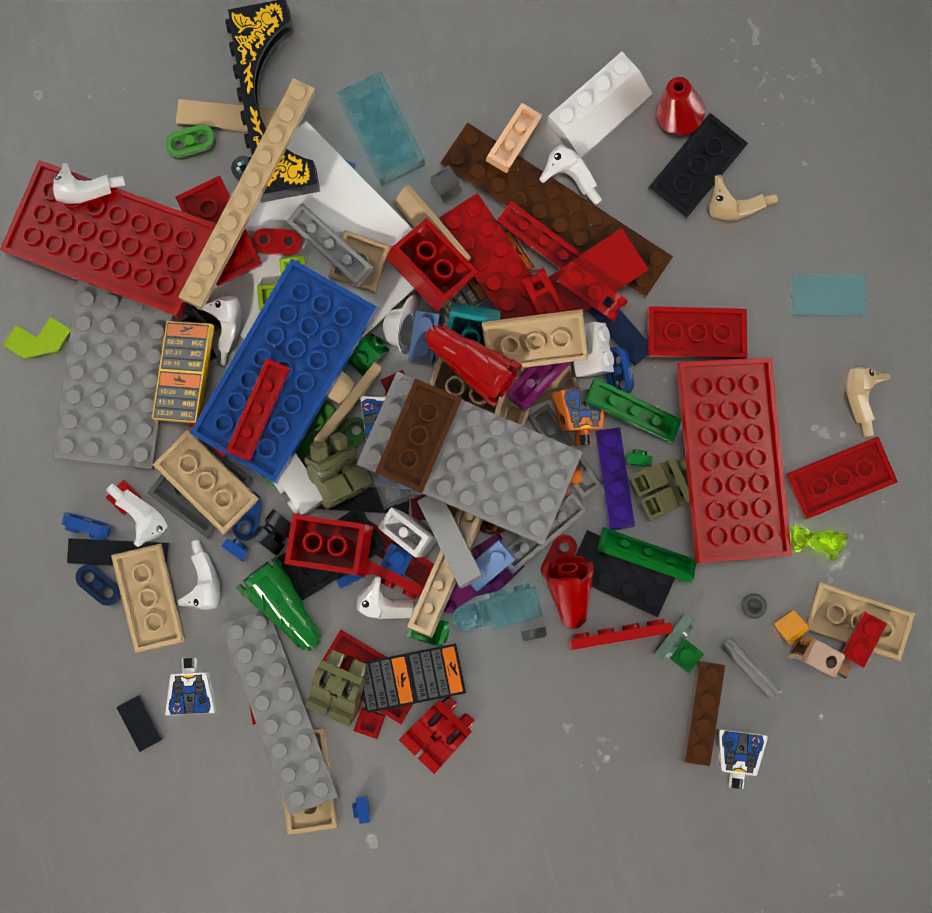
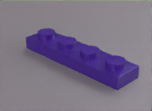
[595,427,635,529]

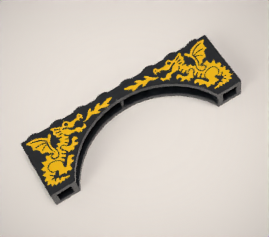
[225,0,321,203]

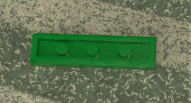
[584,378,682,443]
[597,527,696,583]

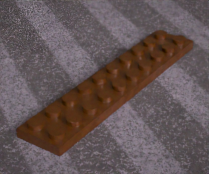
[440,122,673,298]

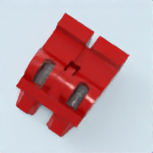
[399,697,475,774]

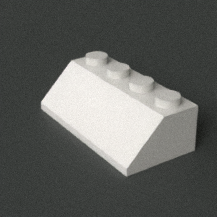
[547,52,653,158]

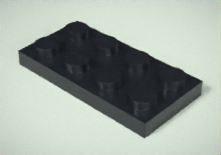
[575,530,675,617]

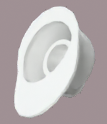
[383,295,418,354]

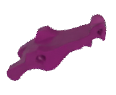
[443,534,525,614]

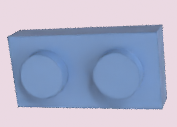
[408,310,442,363]
[471,539,516,591]

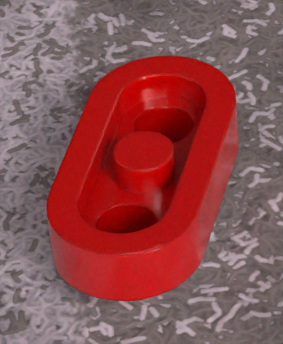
[252,228,302,256]
[540,534,577,579]

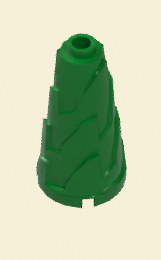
[236,556,321,651]

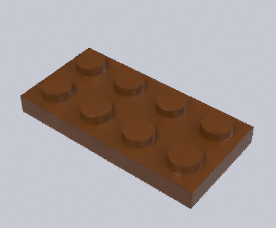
[375,378,462,493]

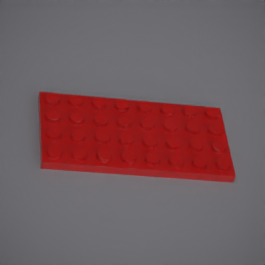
[0,160,216,318]
[676,358,792,563]

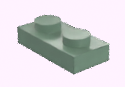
[653,613,694,660]

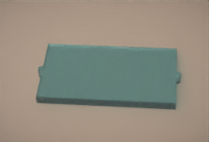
[790,275,869,316]

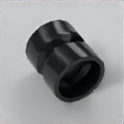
[251,509,291,556]

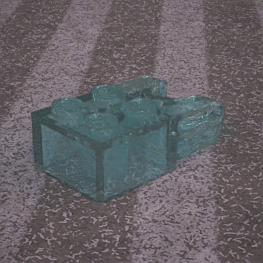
[453,583,543,631]

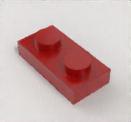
[842,611,887,668]

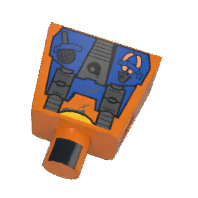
[552,389,604,446]

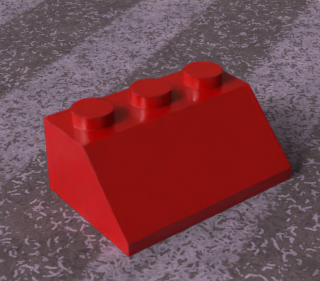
[386,218,479,312]

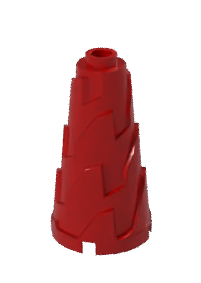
[425,324,522,406]

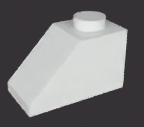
[378,507,437,558]

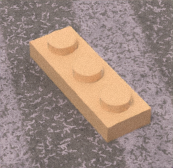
[486,103,543,173]

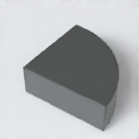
[521,627,547,641]

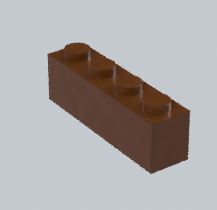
[681,661,725,766]

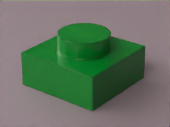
[625,449,653,468]
[669,638,704,674]

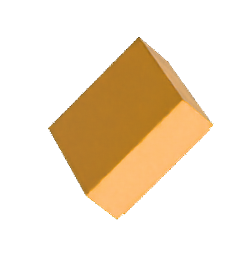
[774,610,810,644]

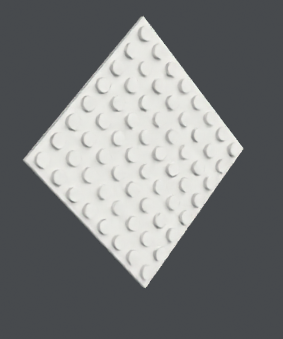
[207,121,414,342]

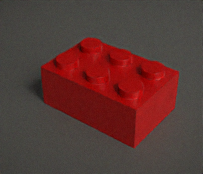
[284,514,373,577]

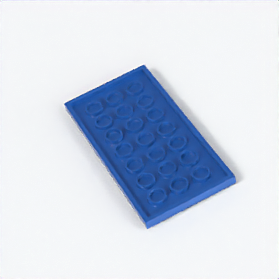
[190,258,378,484]

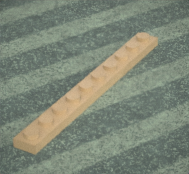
[179,78,317,310]
[407,399,531,638]

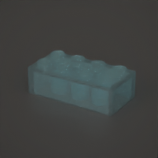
[337,71,425,186]

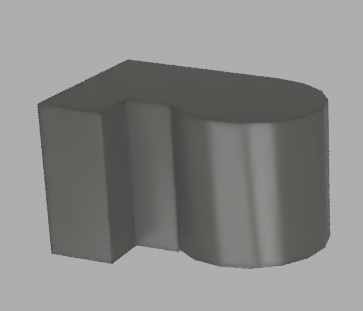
[431,166,462,203]

